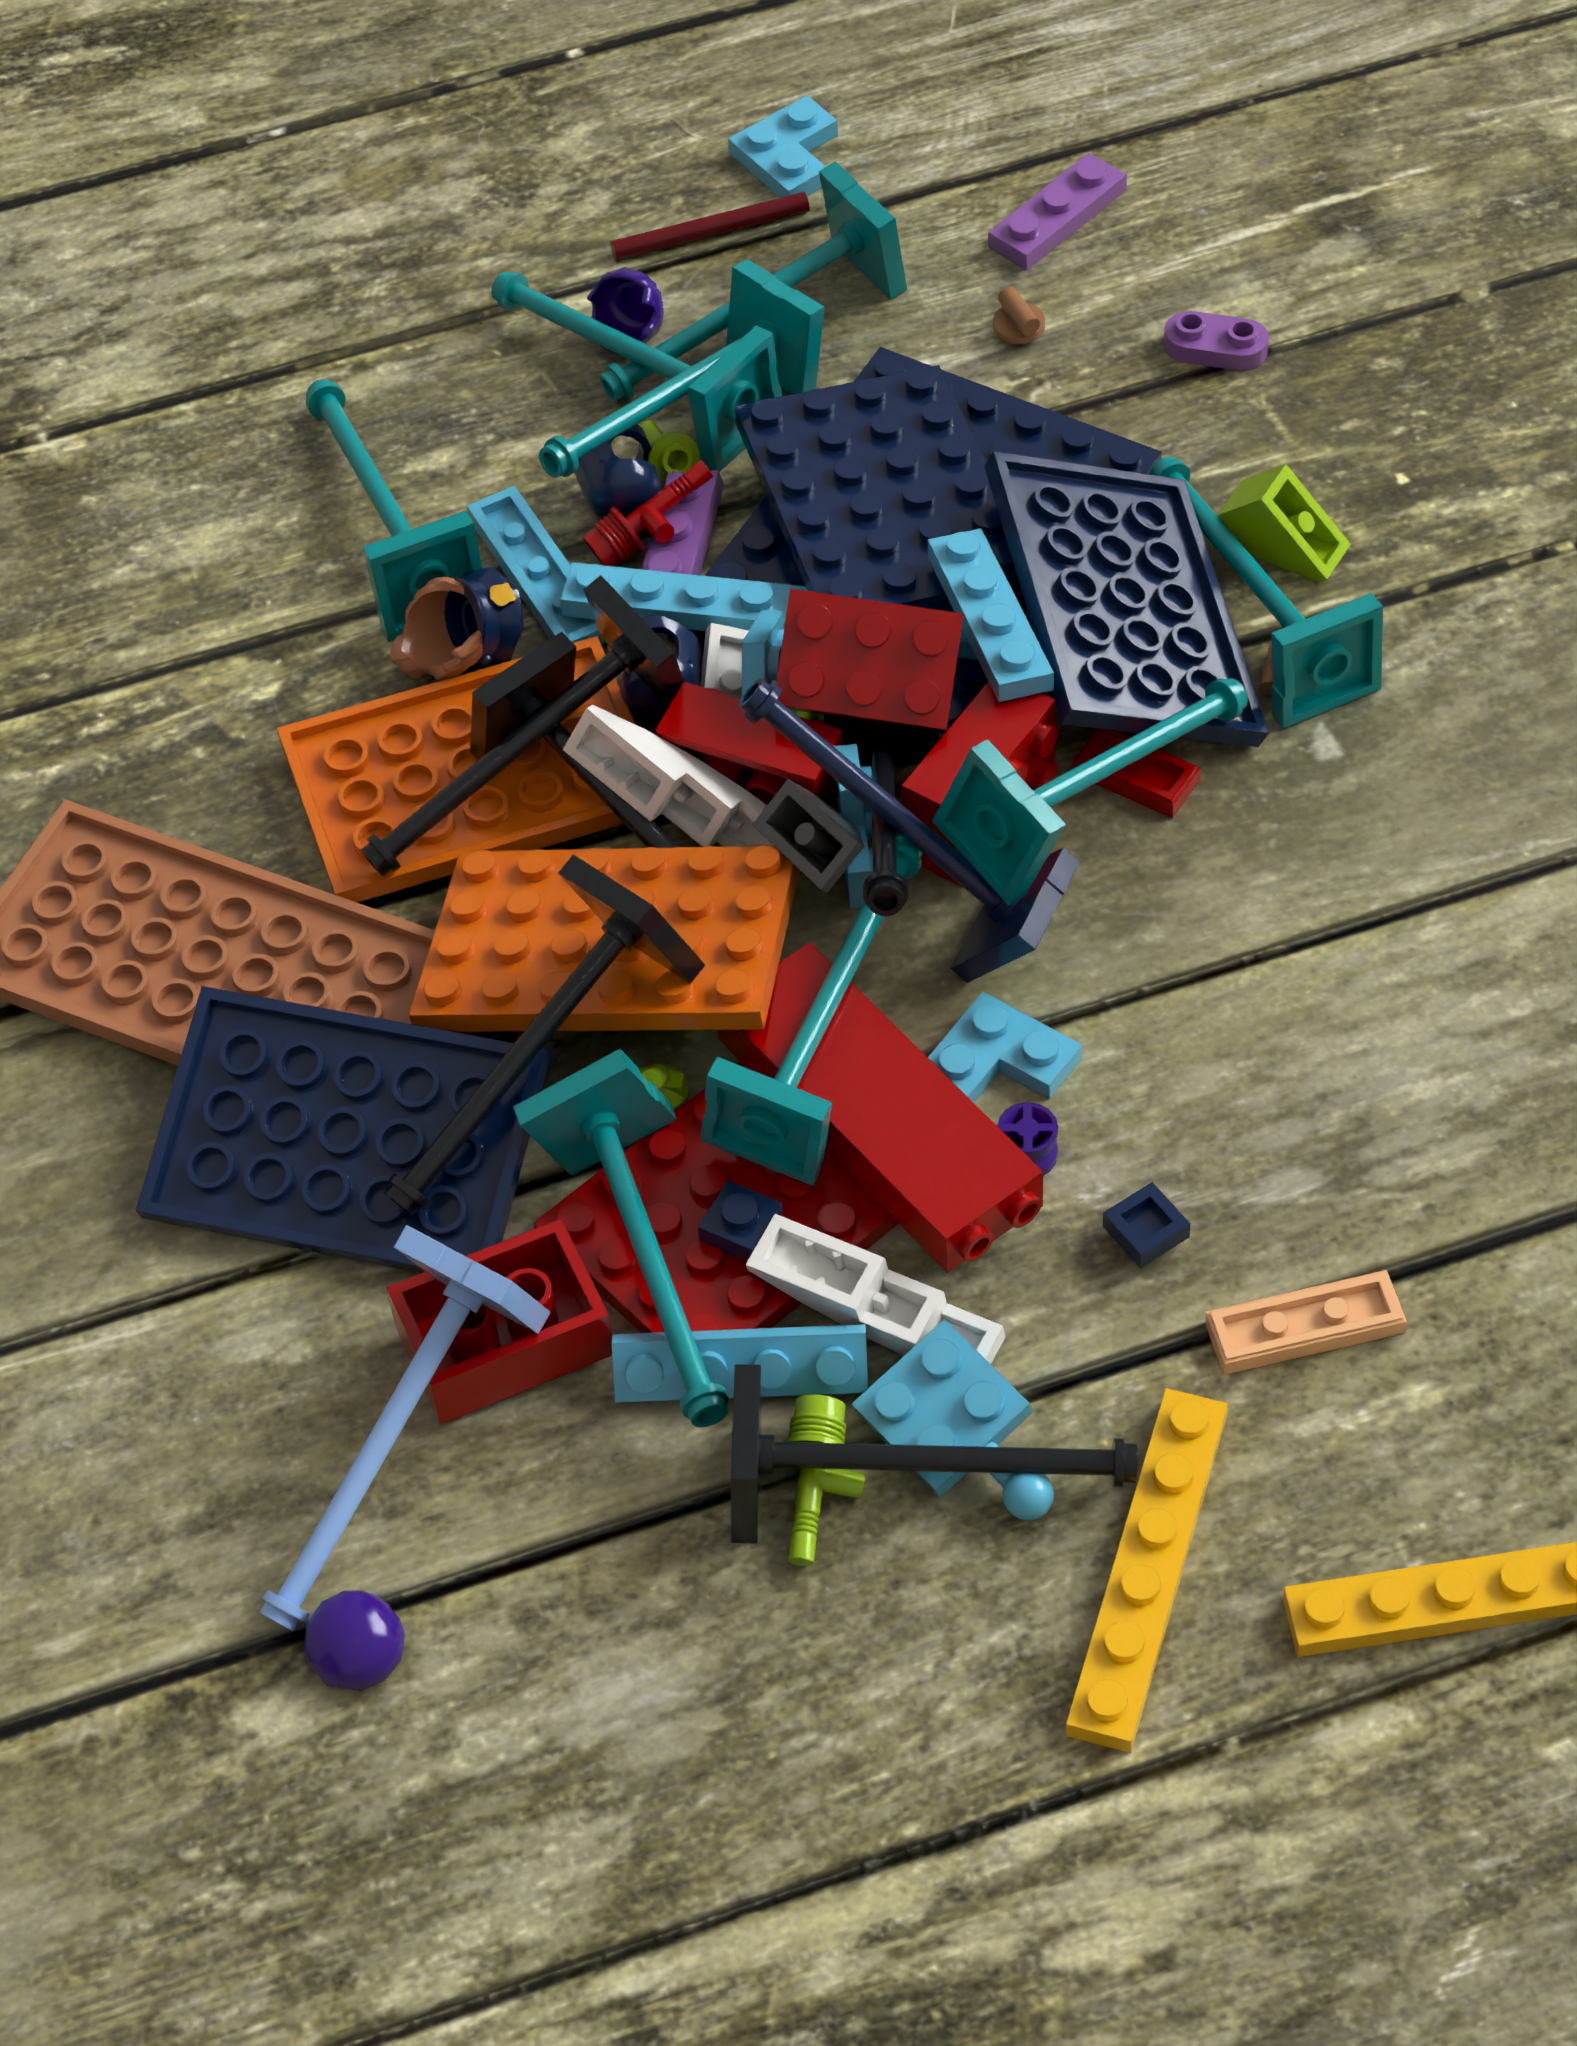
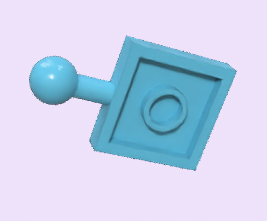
[852,1319,1054,1521]

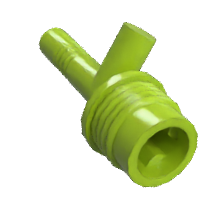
[784,1394,865,1566]

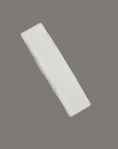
[563,704,774,847]
[746,1214,1006,1364]

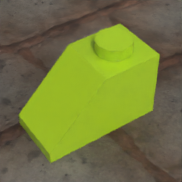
[1217,464,1351,583]

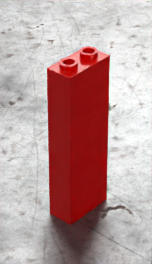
[718,942,1043,1273]

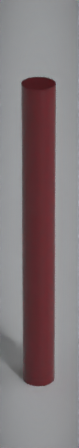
[610,192,810,261]

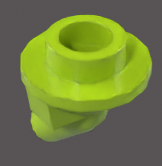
[640,419,700,483]
[639,1064,689,1112]

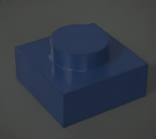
[698,1181,783,1261]
[1103,1182,1191,1268]

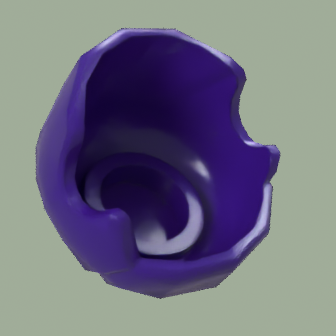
[587,267,664,355]
[303,1590,405,1691]

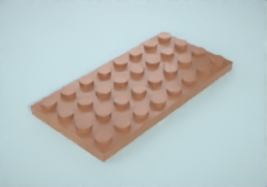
[0,799,435,1066]

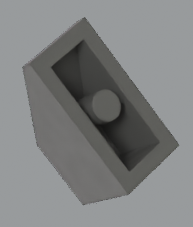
[752,779,864,893]

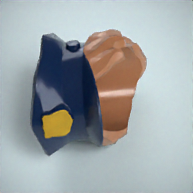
[390,566,524,681]

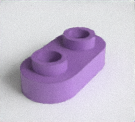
[1164,311,1269,371]

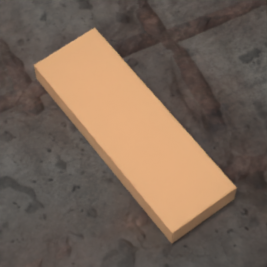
[1205,1270,1407,1375]

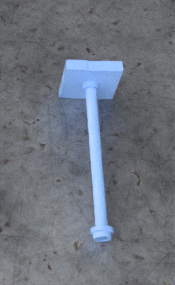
[260,1225,551,1631]

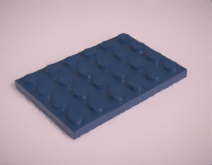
[734,365,1022,611]
[984,451,1269,747]
[136,986,551,1273]

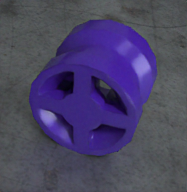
[997,1102,1058,1176]

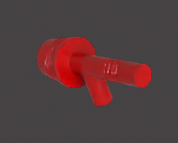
[582,460,714,567]

